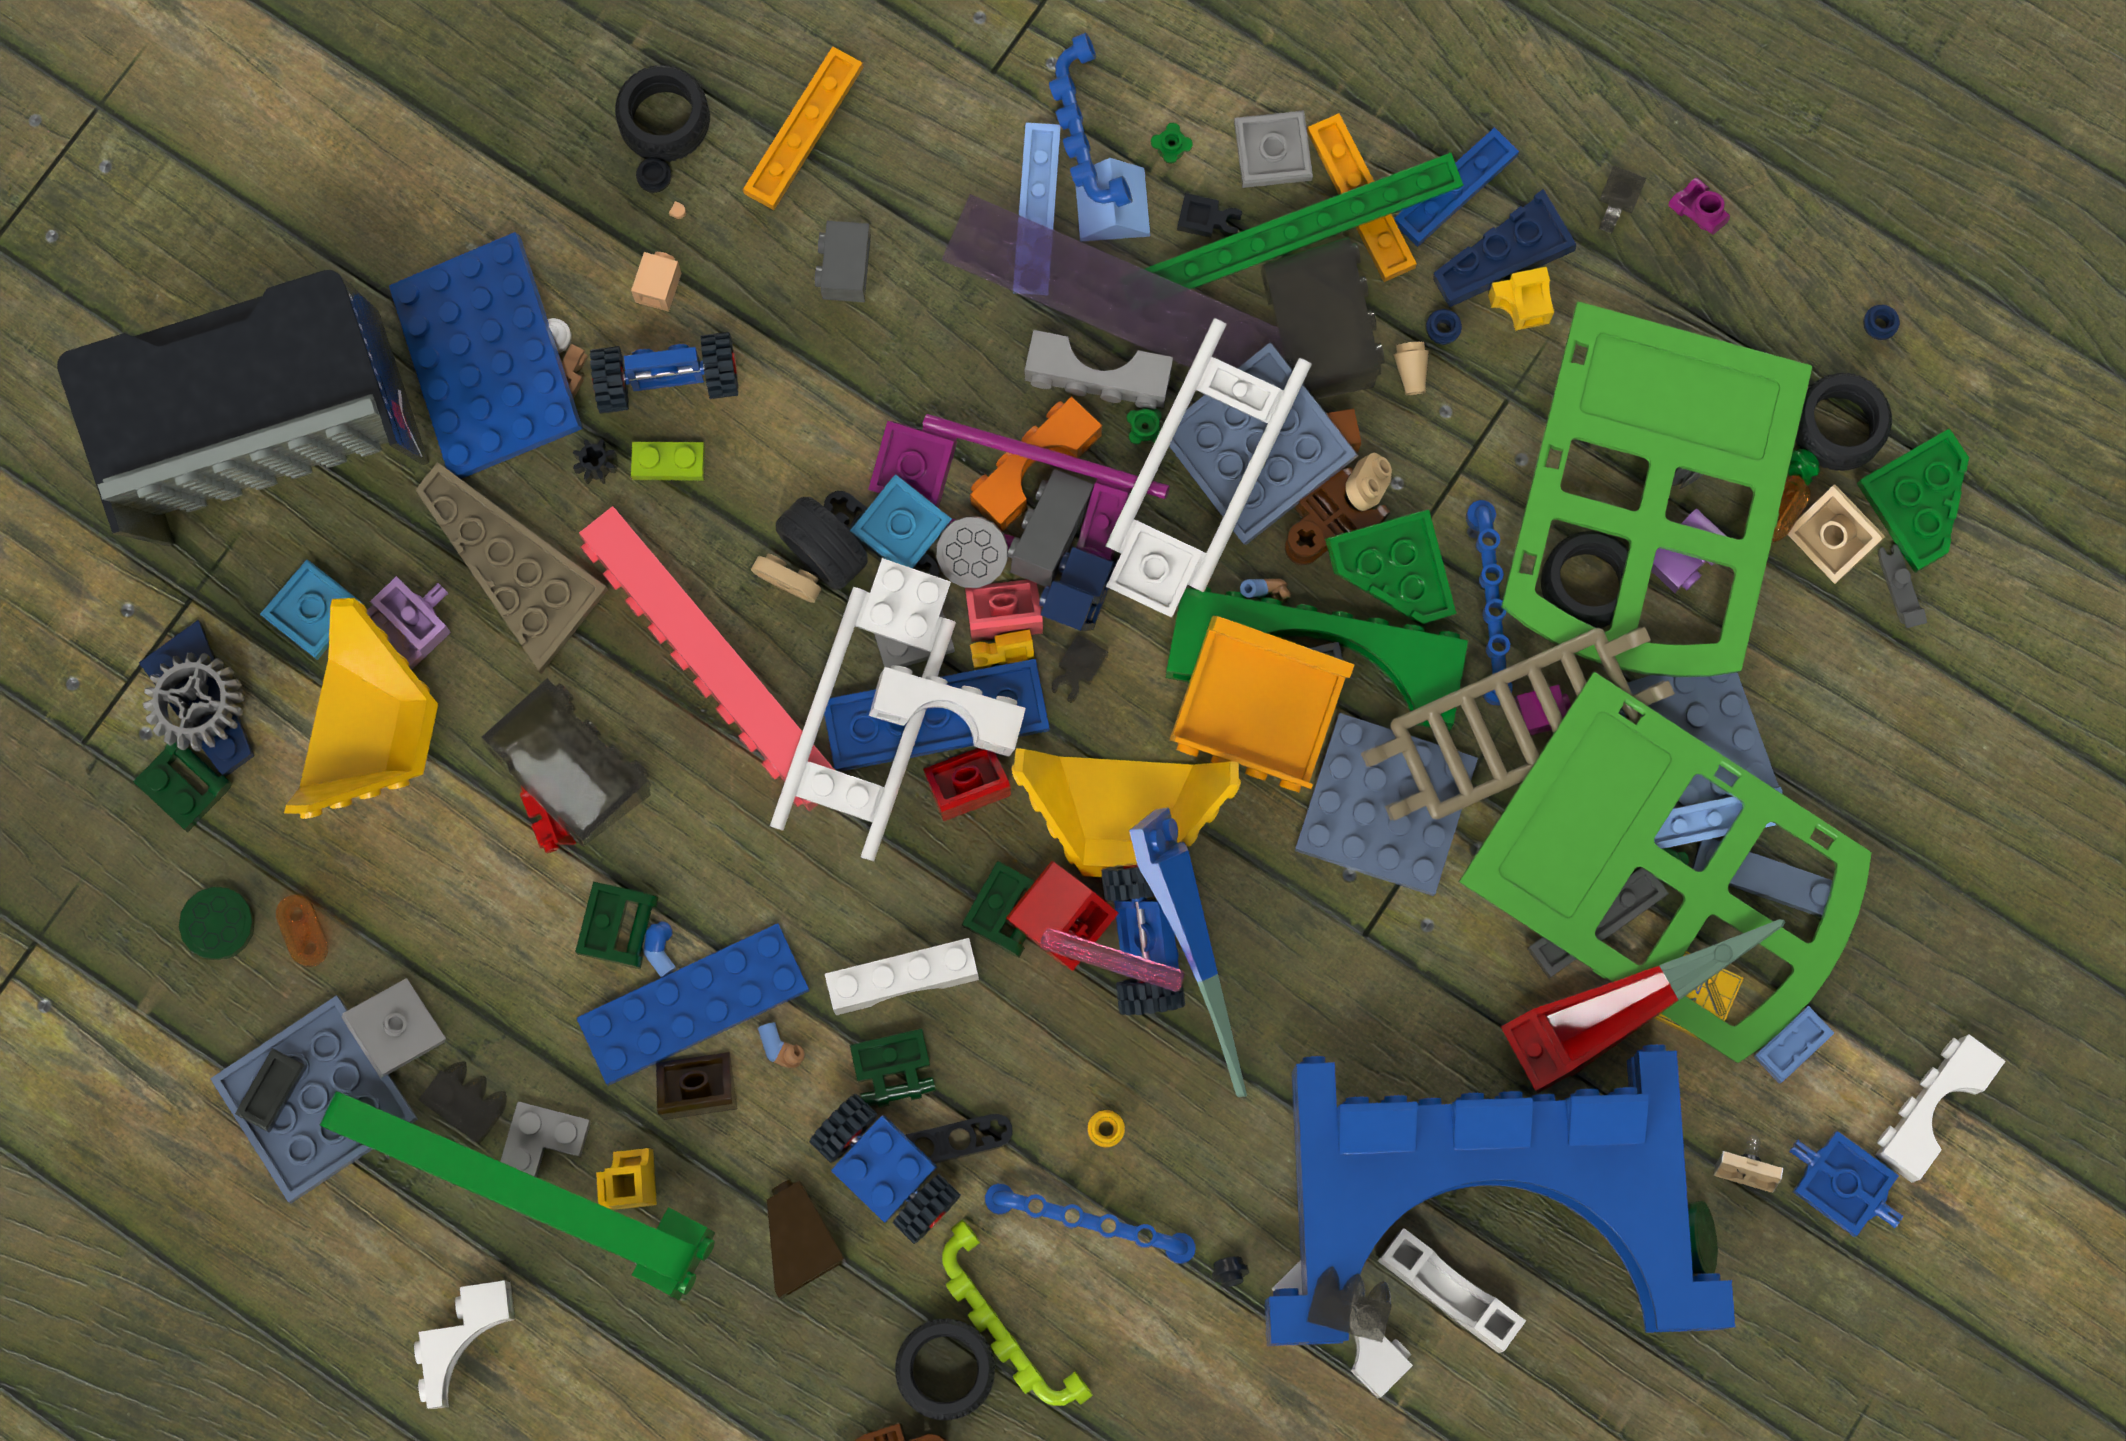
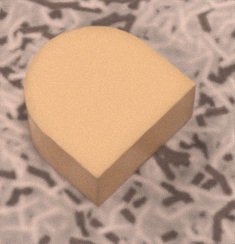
[669,201,686,219]

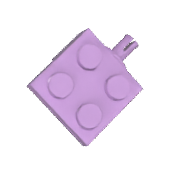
[367,576,451,670]

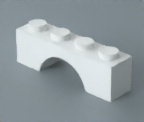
[869,665,1026,757]
[825,938,979,1015]
[1875,1034,2006,1183]
[1377,1228,1526,1353]
[1272,1260,1413,1398]

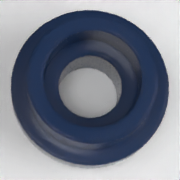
[1863,305,1900,340]
[1426,309,1462,345]

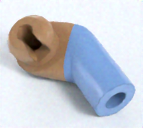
[1240,578,1291,603]
[758,1022,805,1068]

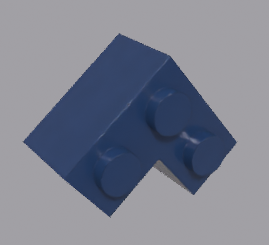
[1039,547,1117,631]

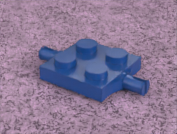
[1789,1131,1903,1237]

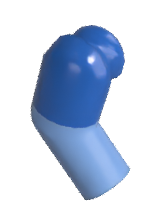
[643,921,676,978]

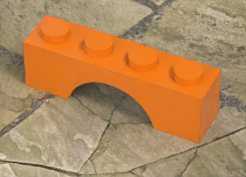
[970,396,1102,532]

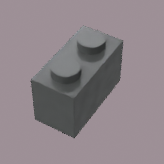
[815,221,871,302]

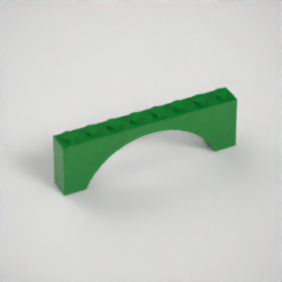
[1165,586,1468,732]

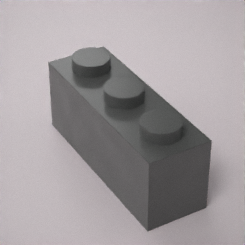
[1007,469,1094,587]

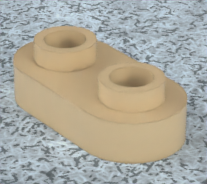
[1346,453,1392,511]
[751,554,822,603]

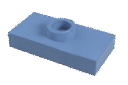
[1754,1006,1834,1084]

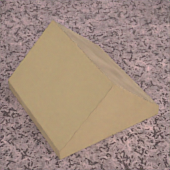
[1785,484,1885,584]

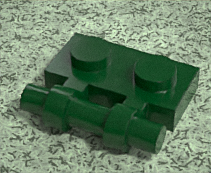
[850,1029,936,1108]

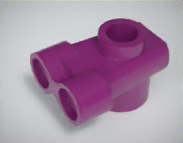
[1668,177,1730,235]

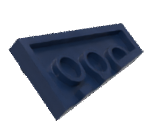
[1433,189,1576,308]
[139,620,255,777]

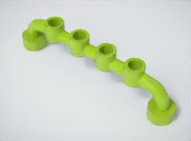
[942,1219,1093,1406]

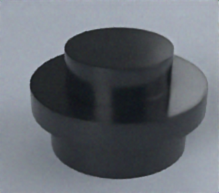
[636,158,672,193]
[1212,1256,1249,1287]

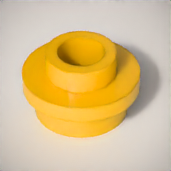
[1088,1110,1125,1148]

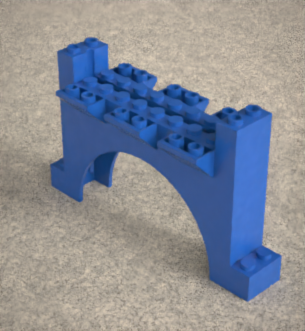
[1265,1045,1735,1346]

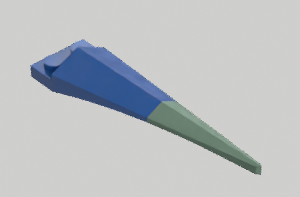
[1129,807,1247,1097]

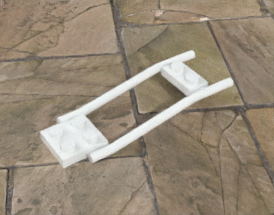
[1106,318,1312,617]
[770,558,956,862]

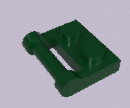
[133,741,232,832]
[962,861,1035,958]
[575,881,658,969]

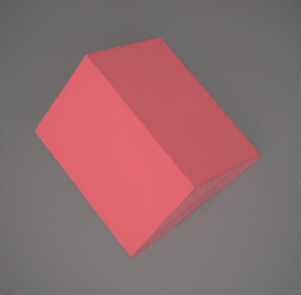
[965,579,1043,642]

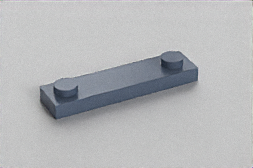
[1692,839,1832,918]

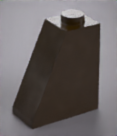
[767,1179,846,1300]

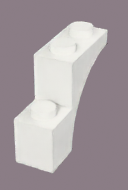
[414,1280,515,1409]

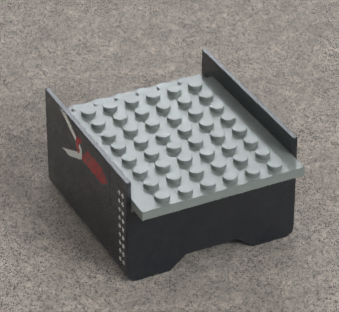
[57,270,429,546]

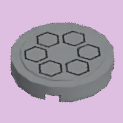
[937,516,1008,588]

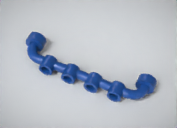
[1049,32,1133,207]
[1466,500,1512,705]
[985,1184,1196,1264]

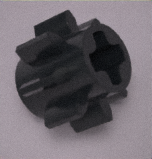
[573,439,617,484]

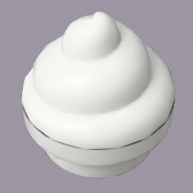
[548,318,572,353]

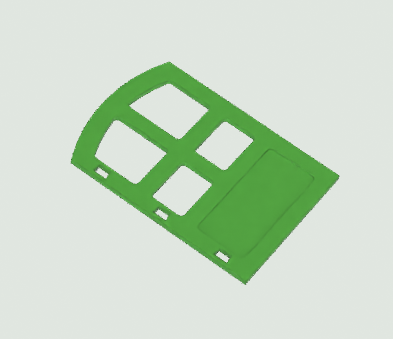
[1501,301,1812,677]
[1458,672,1872,1063]

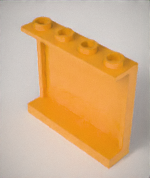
[1170,616,1355,793]

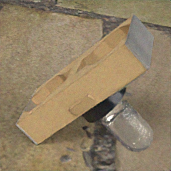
[1713,1135,1783,1193]

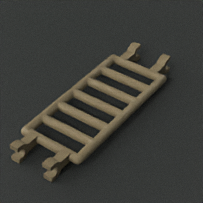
[1361,627,1675,821]

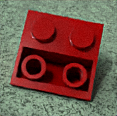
[1006,861,1119,971]

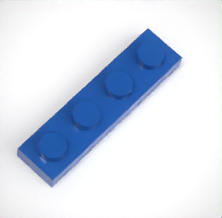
[1394,127,1519,247]

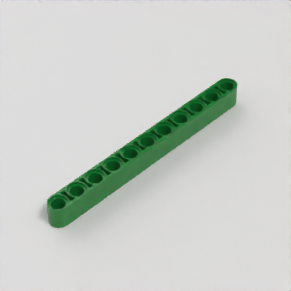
[319,1091,698,1283]

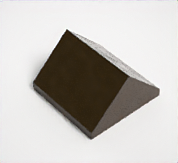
[656,1052,737,1120]

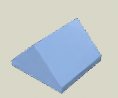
[1075,158,1150,242]

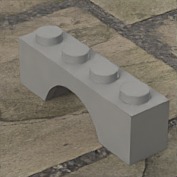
[1025,330,1173,410]

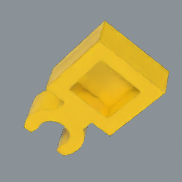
[970,629,1035,670]

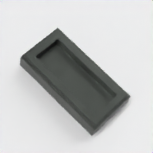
[235,1048,307,1133]

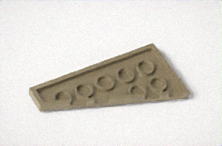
[415,462,608,674]

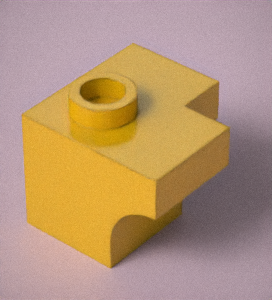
[1488,267,1554,331]
[596,1148,657,1210]

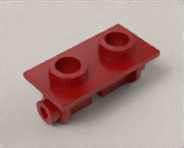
[520,776,576,854]

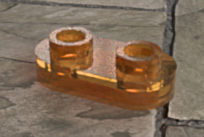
[1772,475,1811,542]
[276,895,328,967]

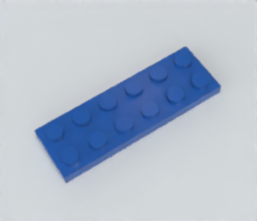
[824,659,1050,772]
[577,923,810,1086]

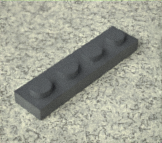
[1527,868,1669,979]

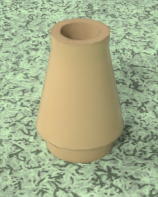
[1393,342,1429,395]

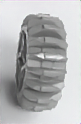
[143,652,245,751]

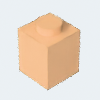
[631,252,682,312]

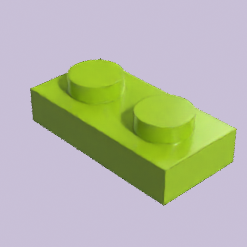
[631,442,705,481]

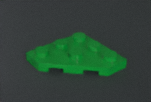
[1857,428,1969,573]
[1325,509,1457,624]

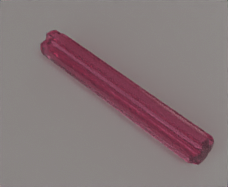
[1040,928,1185,992]

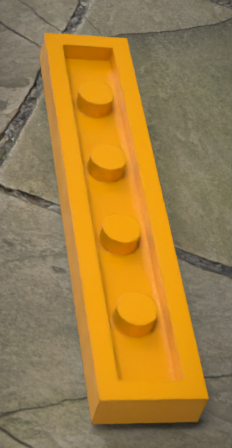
[743,46,863,210]
[1307,113,1417,282]

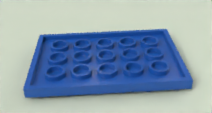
[389,232,583,479]

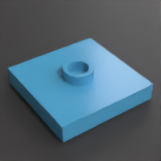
[850,474,952,569]
[260,560,364,660]

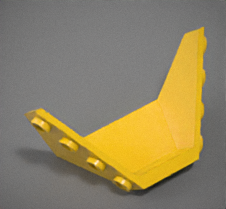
[284,598,438,819]
[1012,748,1241,877]

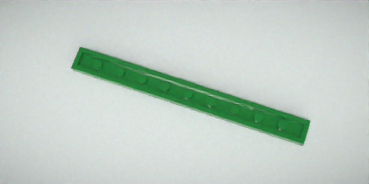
[1119,153,1464,313]

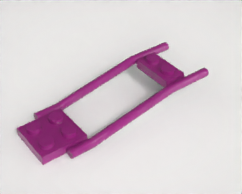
[868,414,1170,560]

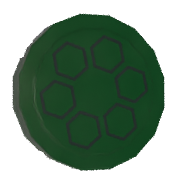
[179,887,254,960]
[1688,1201,1718,1276]

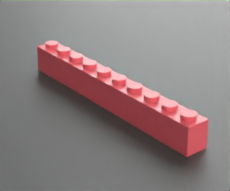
[579,506,835,811]

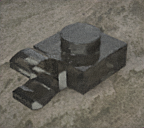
[1599,166,1646,234]

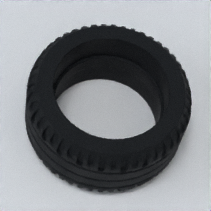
[615,65,710,162]
[1795,373,1892,471]
[776,497,868,589]
[1541,531,1629,628]
[895,1319,995,1420]

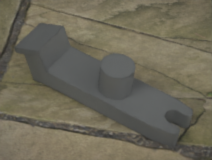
[1878,544,1927,628]

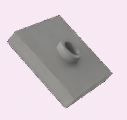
[1234,111,1313,188]
[341,978,446,1078]

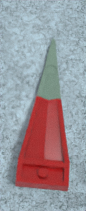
[1501,919,1785,1093]

